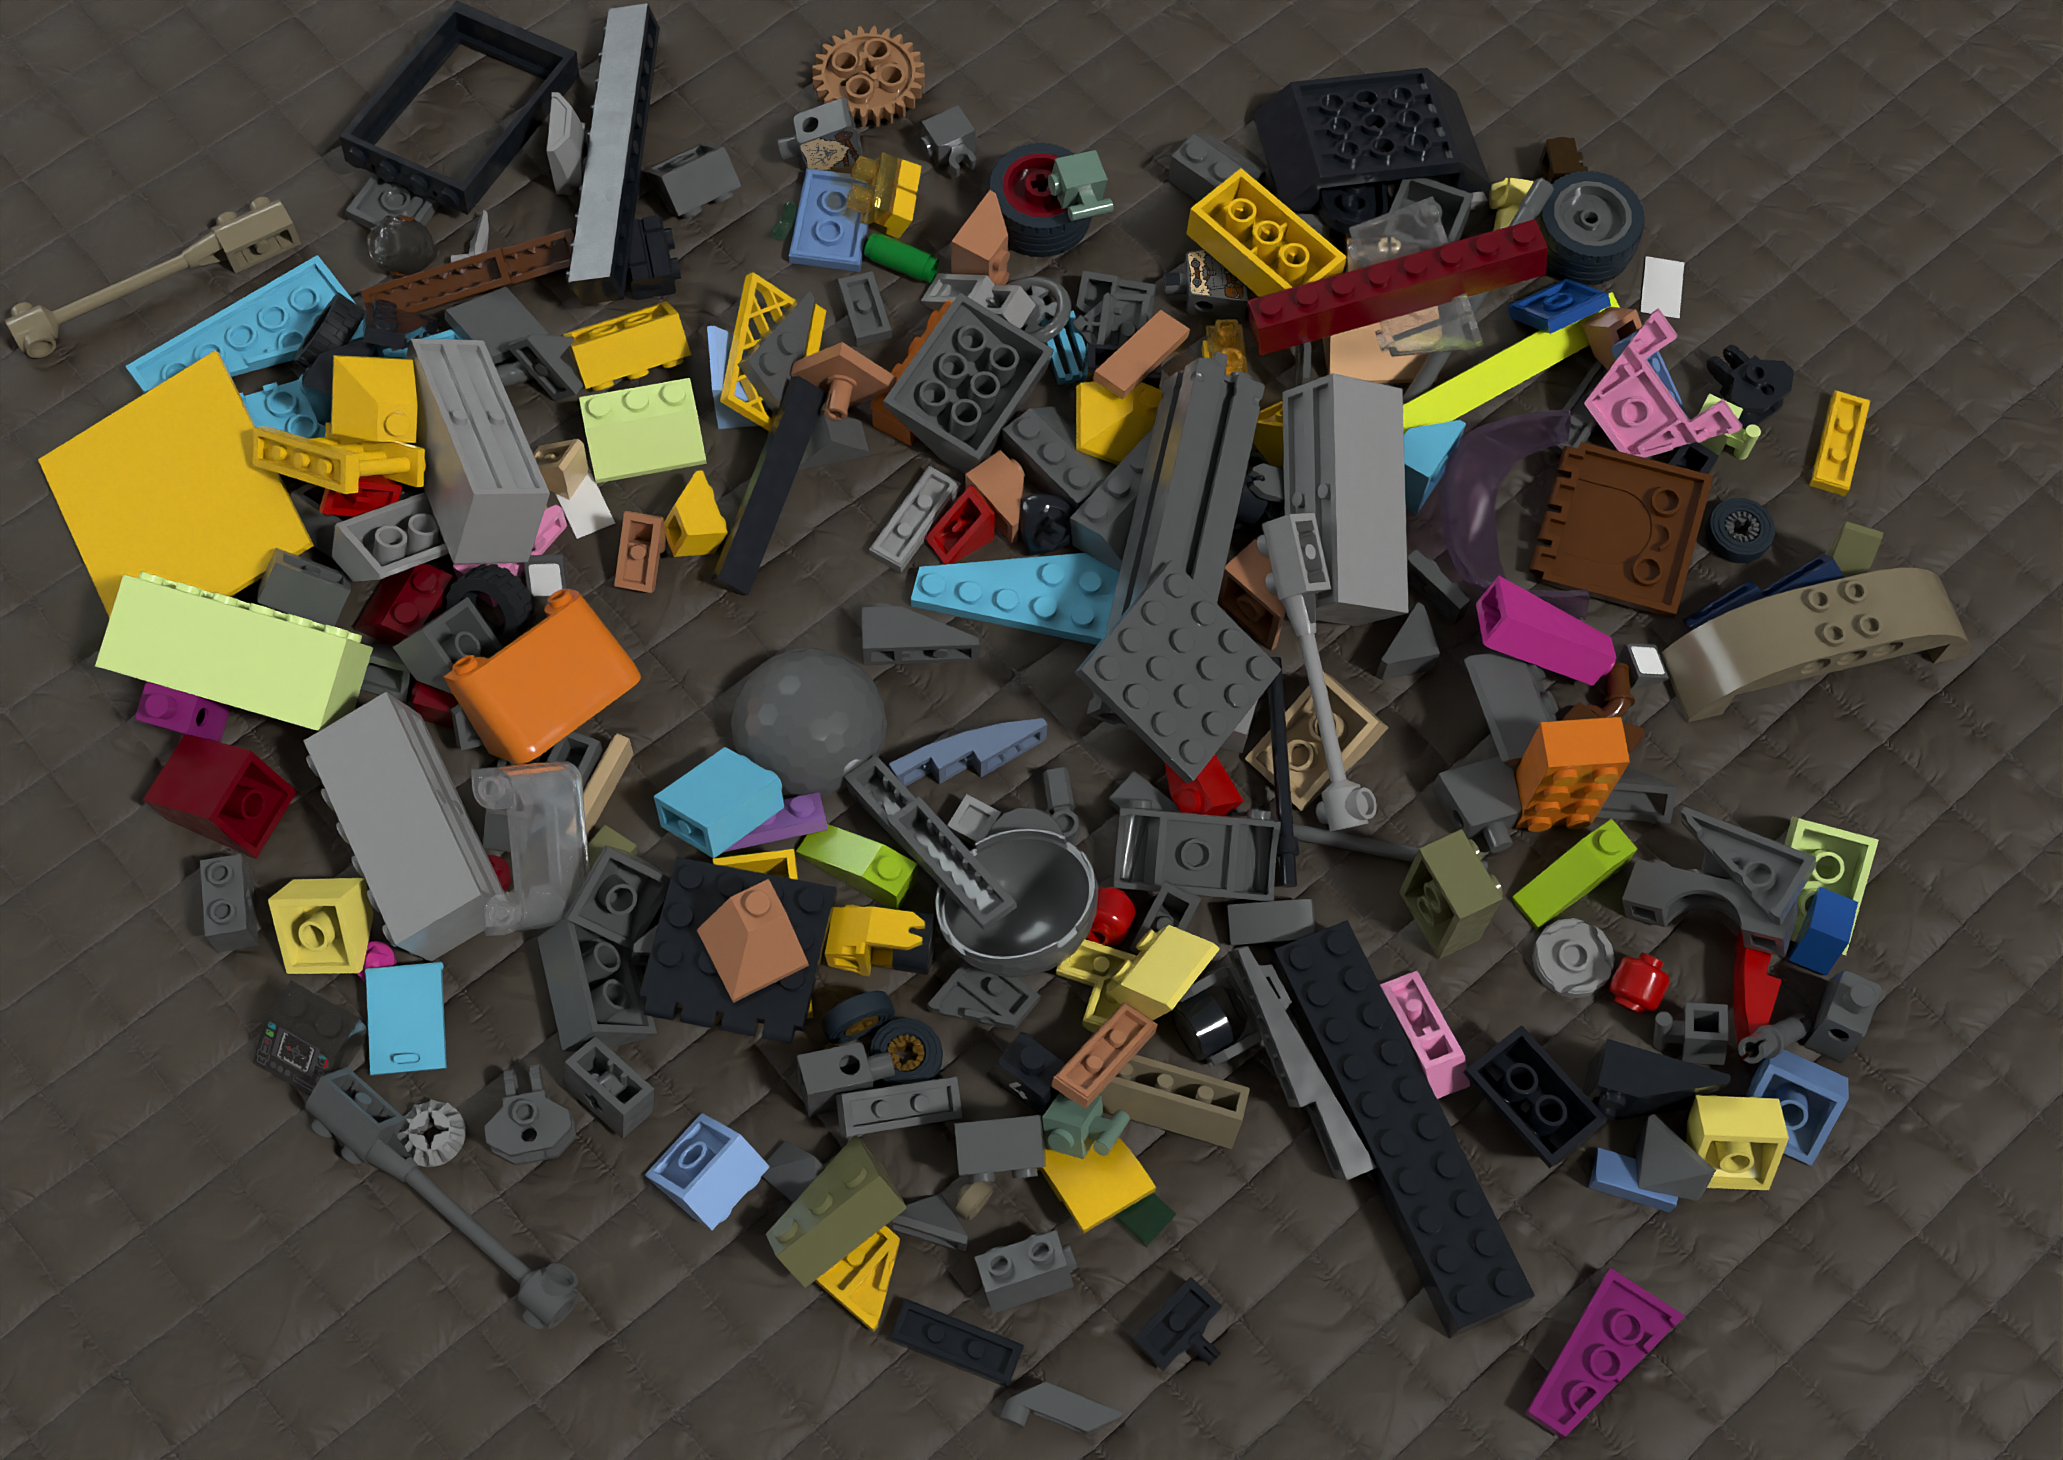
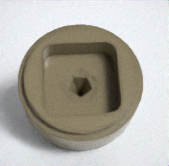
[955,1181,993,1221]

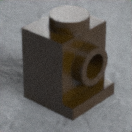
[1539,137,1588,184]

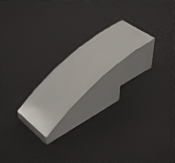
[921,273,1036,329]

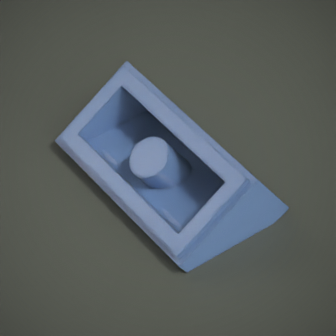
[1588,1148,1678,1213]

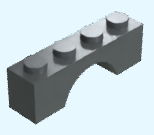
[1622,859,1799,957]

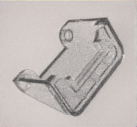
[1347,196,1484,357]
[471,761,590,936]

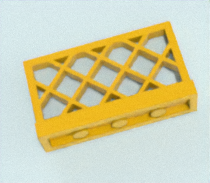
[720,272,826,435]

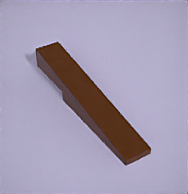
[360,227,576,313]

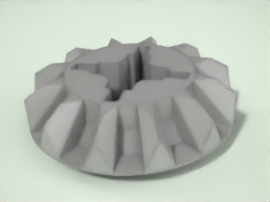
[397,1099,466,1167]

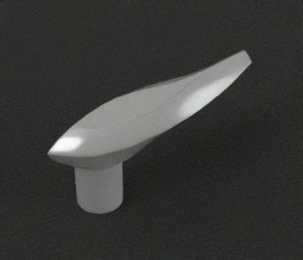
[451,210,489,262]

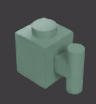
[1048,150,1114,221]
[1042,1092,1130,1159]

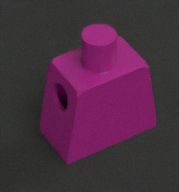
[135,681,231,742]

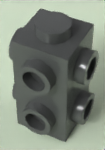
[975,1230,1077,1314]

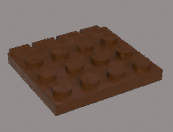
[1529,442,1714,618]

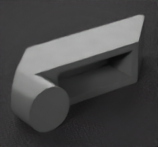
[1000,1382,1123,1436]

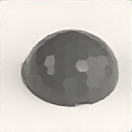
[731,648,887,797]
[936,829,1098,977]

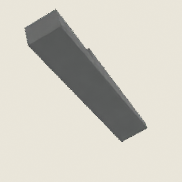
[844,755,1017,931]
[1228,946,1377,1180]

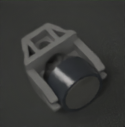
[1234,463,1285,540]
[1171,965,1292,1067]

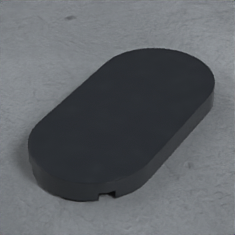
[1317,181,1390,236]

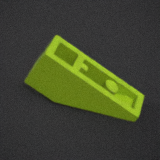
[1511,819,1638,930]
[796,824,918,910]

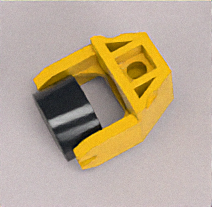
[825,905,937,977]

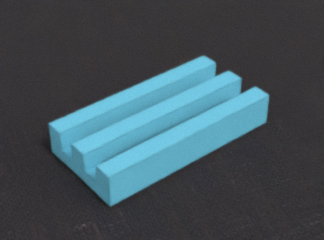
[1040,311,1086,385]

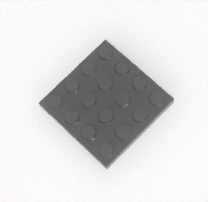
[1074,560,1282,783]

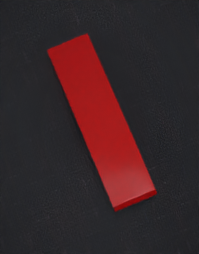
[1733,930,1782,1064]

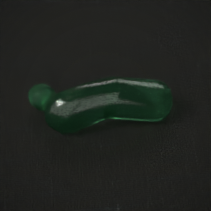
[772,202,797,240]

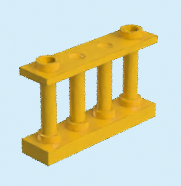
[253,422,426,494]

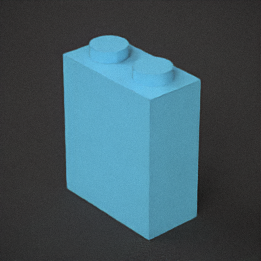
[654,747,785,858]

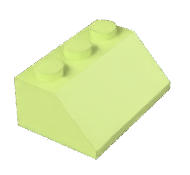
[579,378,707,484]

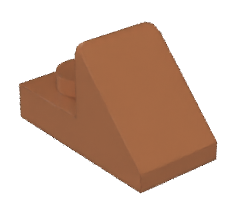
[614,511,667,593]

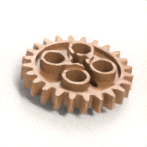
[812,26,925,127]

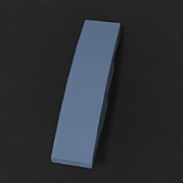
[889,718,1048,787]

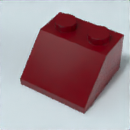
[355,563,455,646]

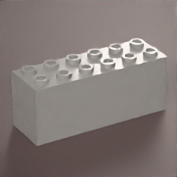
[405,338,550,564]
[1282,373,1408,626]
[304,692,514,961]

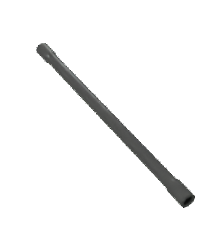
[1403,178,1554,404]

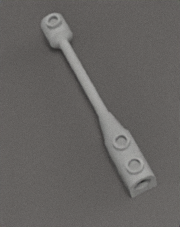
[1257,513,1377,832]

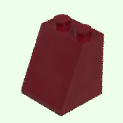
[143,734,297,859]

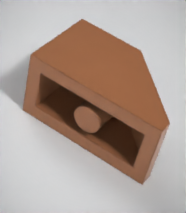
[1582,307,1642,370]
[965,450,1025,544]

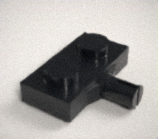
[1132,1277,1222,1372]

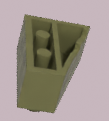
[766,1135,907,1288]

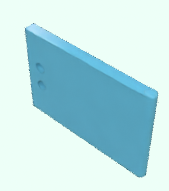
[364,962,447,1076]

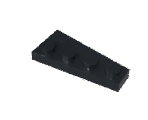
[363,299,439,350]

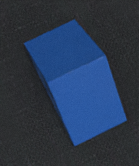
[1788,886,1858,976]

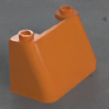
[443,589,641,764]

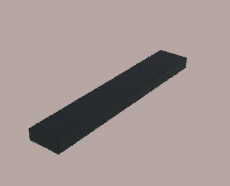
[712,375,828,596]

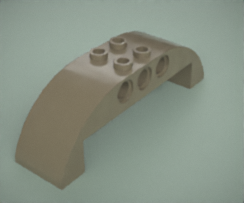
[1660,568,1972,723]

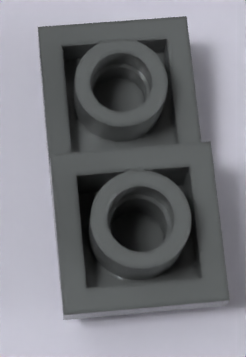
[1227,899,1316,946]

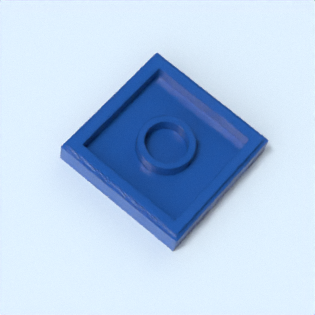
[1508,279,1611,334]

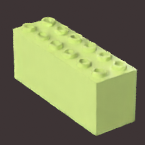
[95,571,373,731]

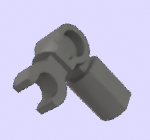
[1043,767,1080,844]

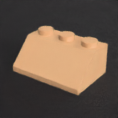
[1323,306,1439,384]

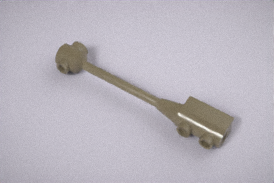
[5,197,301,358]

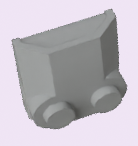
[547,92,589,195]

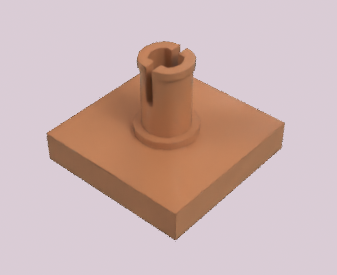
[790,342,897,421]

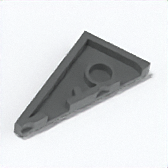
[738,291,815,416]
[1681,807,1817,926]

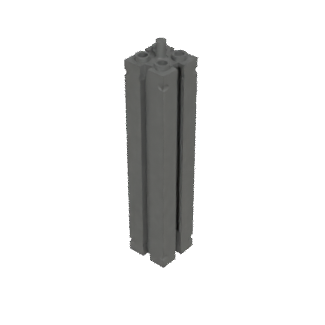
[1086,352,1265,732]

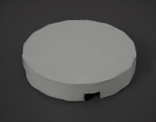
[1532,918,1615,999]

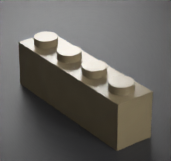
[1099,1055,1250,1149]

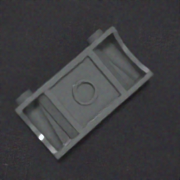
[1113,798,1281,901]

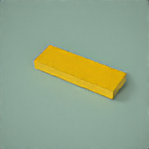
[1809,390,1870,497]

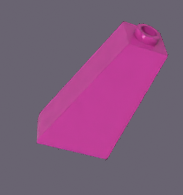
[1476,576,1617,686]

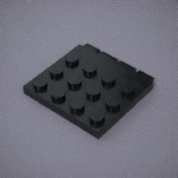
[639,857,837,1044]

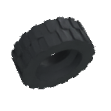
[294,293,365,369]
[446,564,536,648]

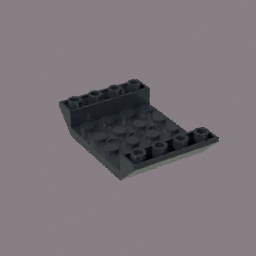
[1254,68,1492,212]

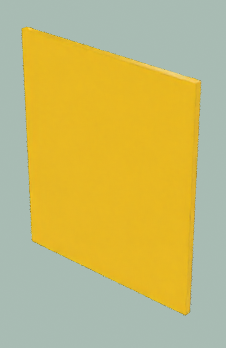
[38,350,314,618]

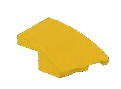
[1037,1138,1156,1234]

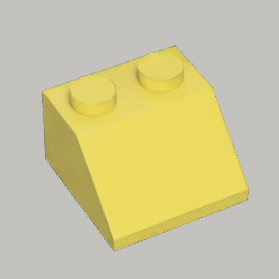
[268,878,374,974]
[1107,925,1220,1021]
[1686,1095,1789,1190]

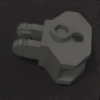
[484,1064,577,1166]

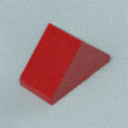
[319,475,403,517]
[925,486,995,565]

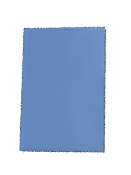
[789,168,877,272]

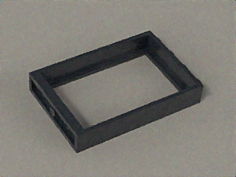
[339,0,579,215]

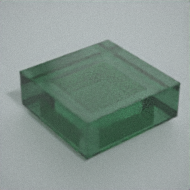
[1116,1193,1177,1248]

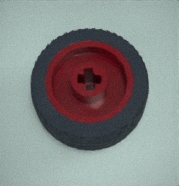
[988,143,1092,257]

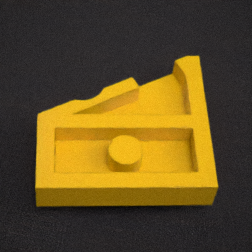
[815,1226,900,1332]

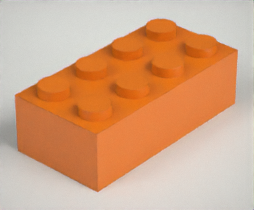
[1514,717,1630,832]

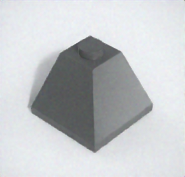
[565,845,671,950]

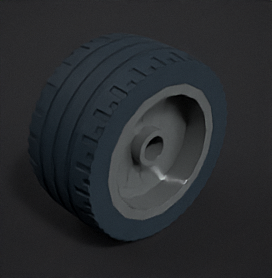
[1534,171,1645,285]

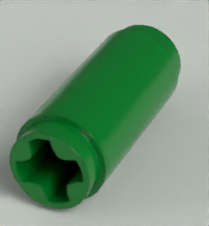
[864,233,940,283]

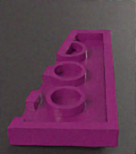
[1524,1268,1685,1439]

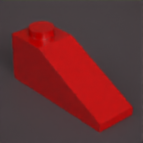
[1164,754,1244,816]

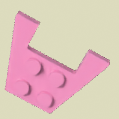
[1584,308,1743,458]

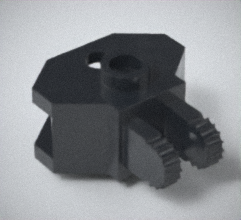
[1706,344,1794,428]

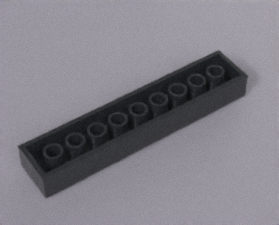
[1269,920,1535,1339]

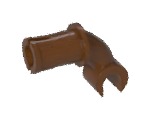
[1586,663,1635,718]

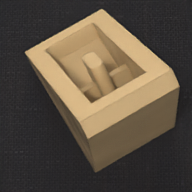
[533,439,589,500]

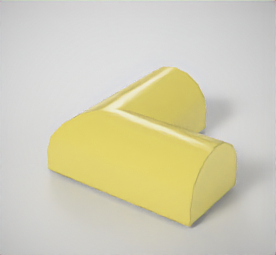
[1056,939,1136,1033]

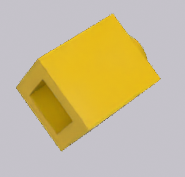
[664,470,728,557]

